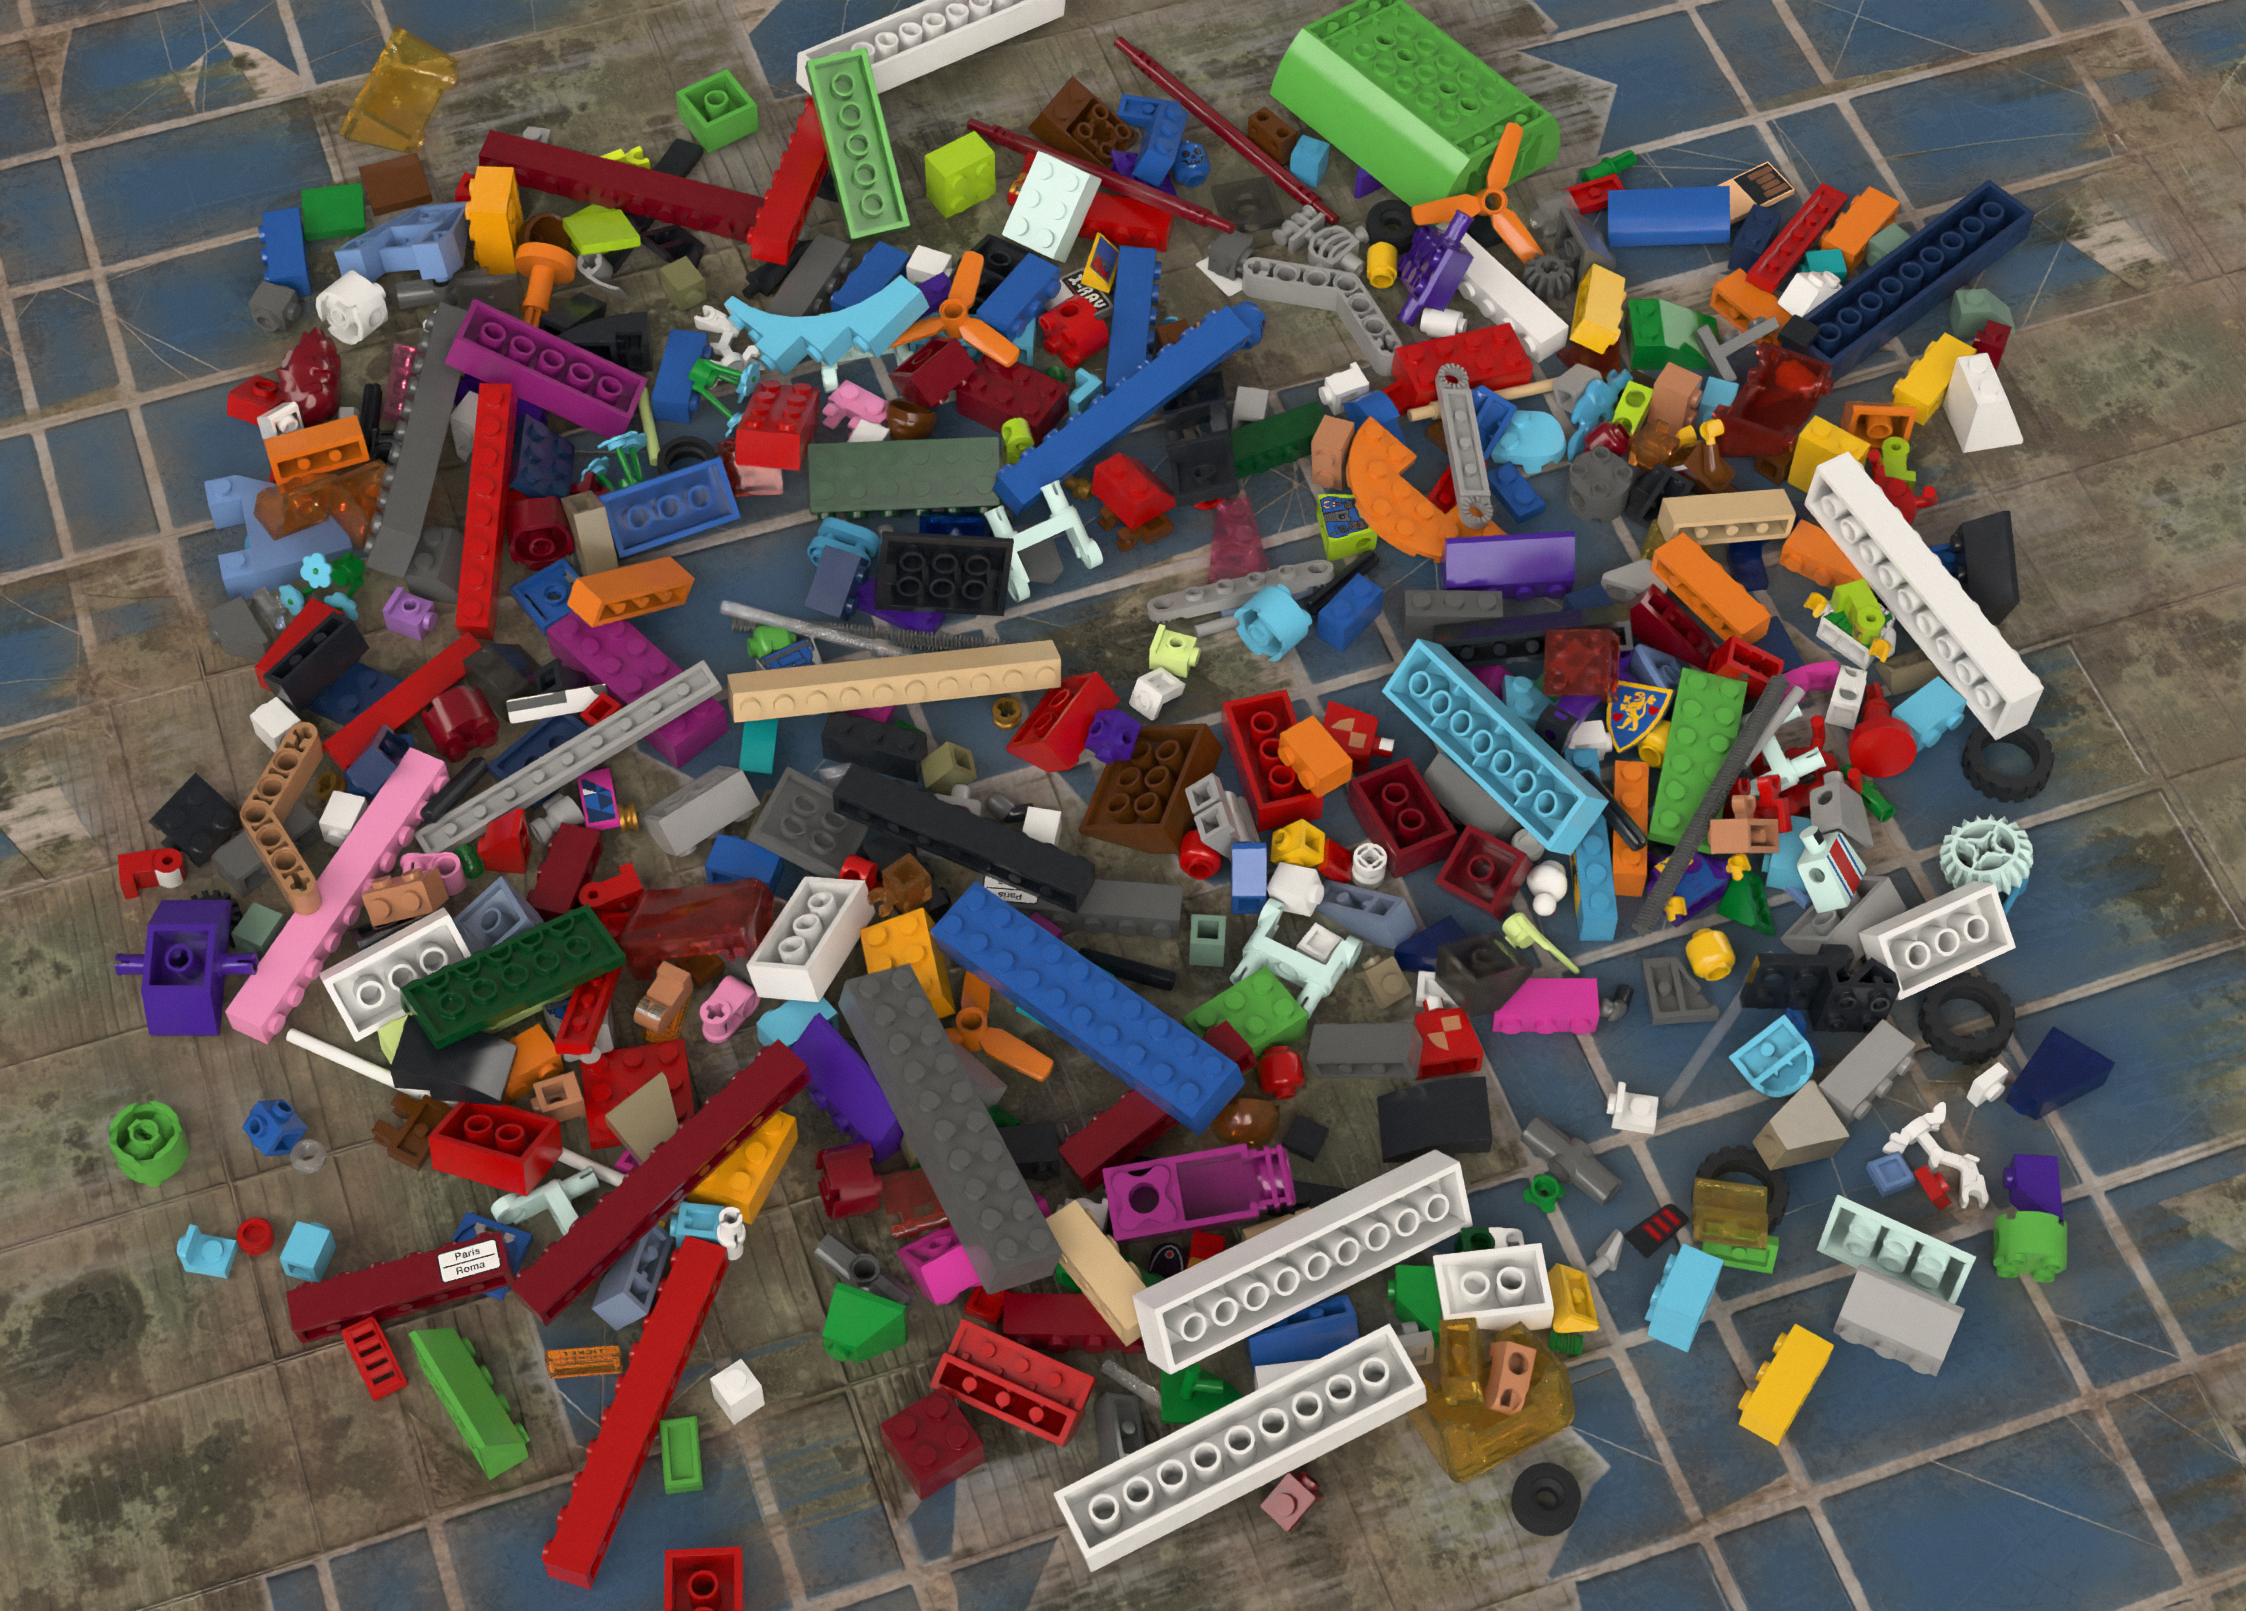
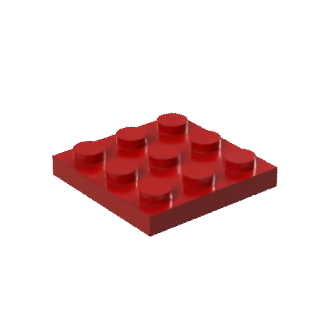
[580,1039,695,1150]

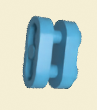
[807,517,880,567]

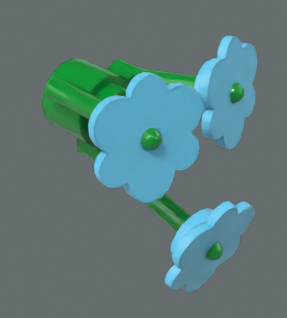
[688,357,760,438]
[580,431,647,491]
[279,552,365,621]

